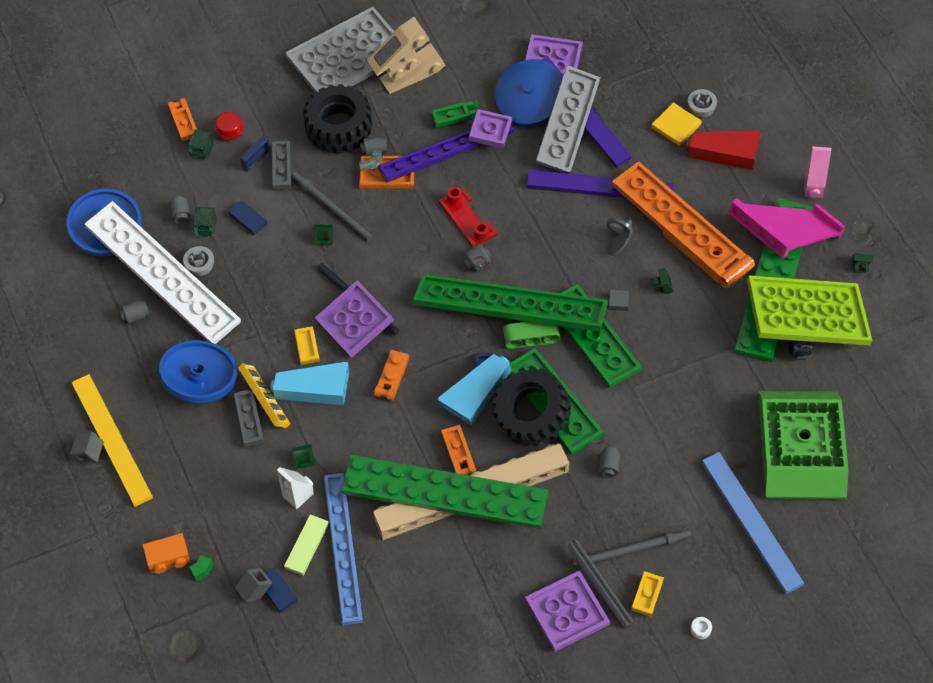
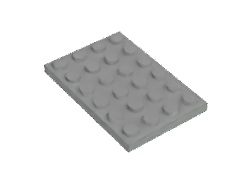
[285,7,394,92]

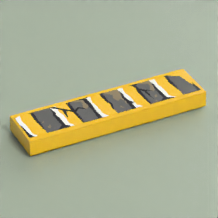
[238,363,290,428]

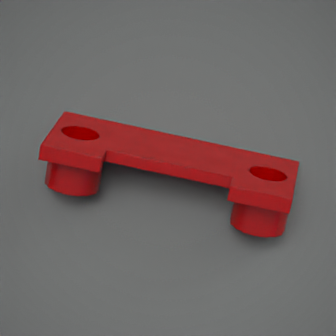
[439,187,498,247]

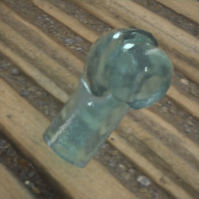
[359,150,383,170]

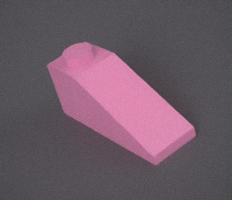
[804,146,831,198]

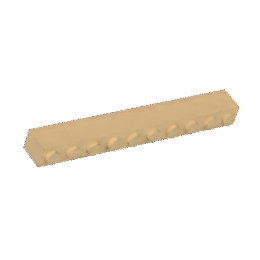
[373,443,569,540]

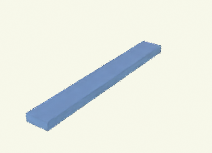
[702,452,804,594]
[324,473,363,626]

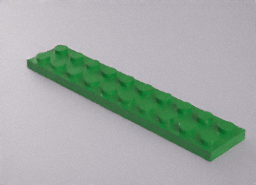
[734,198,813,363]
[413,274,608,332]
[342,455,548,529]

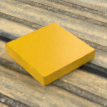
[651,102,702,146]

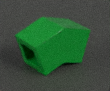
[189,555,213,582]

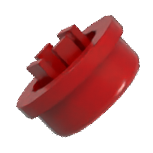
[214,112,244,140]

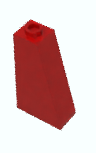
[686,130,761,170]

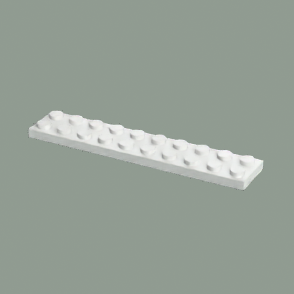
[85,201,241,344]

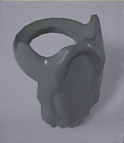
[607,218,633,255]

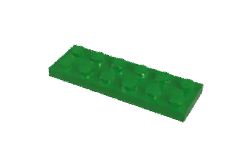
[562,284,642,389]
[508,348,604,455]

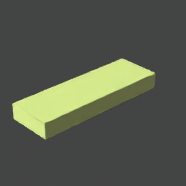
[284,515,329,576]

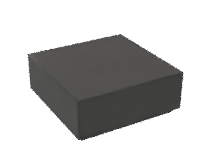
[609,290,629,310]

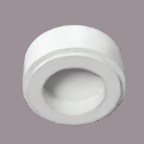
[690,617,712,639]

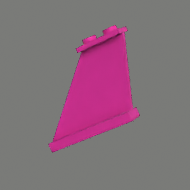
[728,198,845,259]

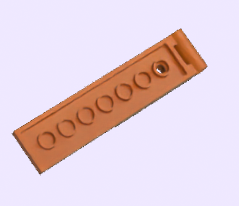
[612,161,755,288]

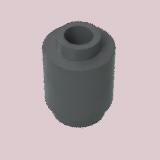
[360,136,387,156]
[170,196,190,225]
[120,300,149,324]
[598,447,620,478]

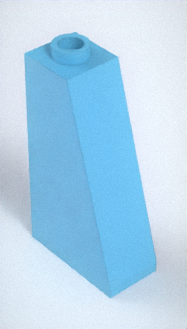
[438,354,511,426]
[270,362,349,405]

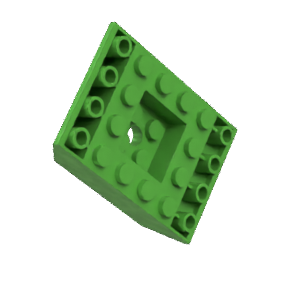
[758,391,848,499]

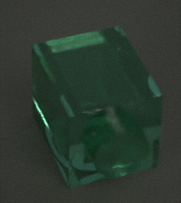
[188,129,214,160]
[193,207,217,237]

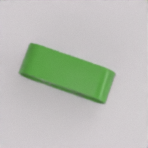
[503,322,560,349]

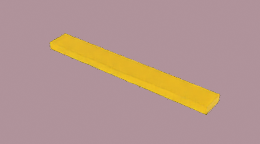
[72,374,153,507]

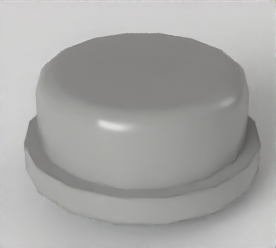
[688,89,717,118]
[183,246,214,276]

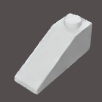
[277,468,314,509]

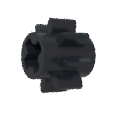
[788,340,812,360]

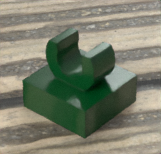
[313,224,333,245]
[852,253,874,272]
[651,268,674,294]
[292,444,315,469]

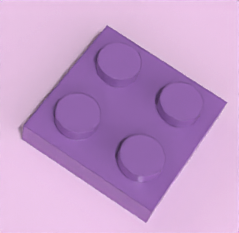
[469,109,512,149]

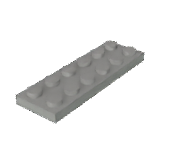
[535,65,601,174]

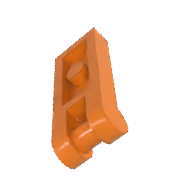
[168,97,199,142]
[374,350,409,401]
[441,425,476,475]

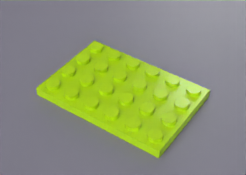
[747,276,873,345]

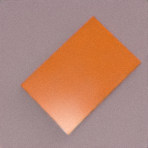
[359,156,414,189]

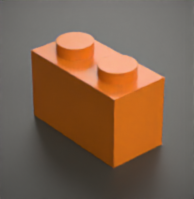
[143,533,191,574]

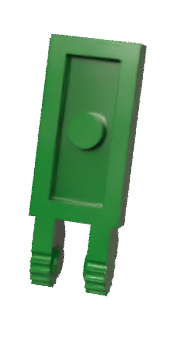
[431,100,481,128]

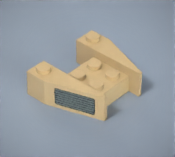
[367,17,446,94]

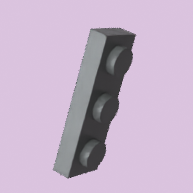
[272,140,292,190]
[234,390,264,447]

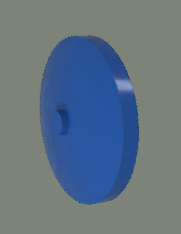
[495,59,563,127]
[67,189,142,257]
[159,340,237,403]

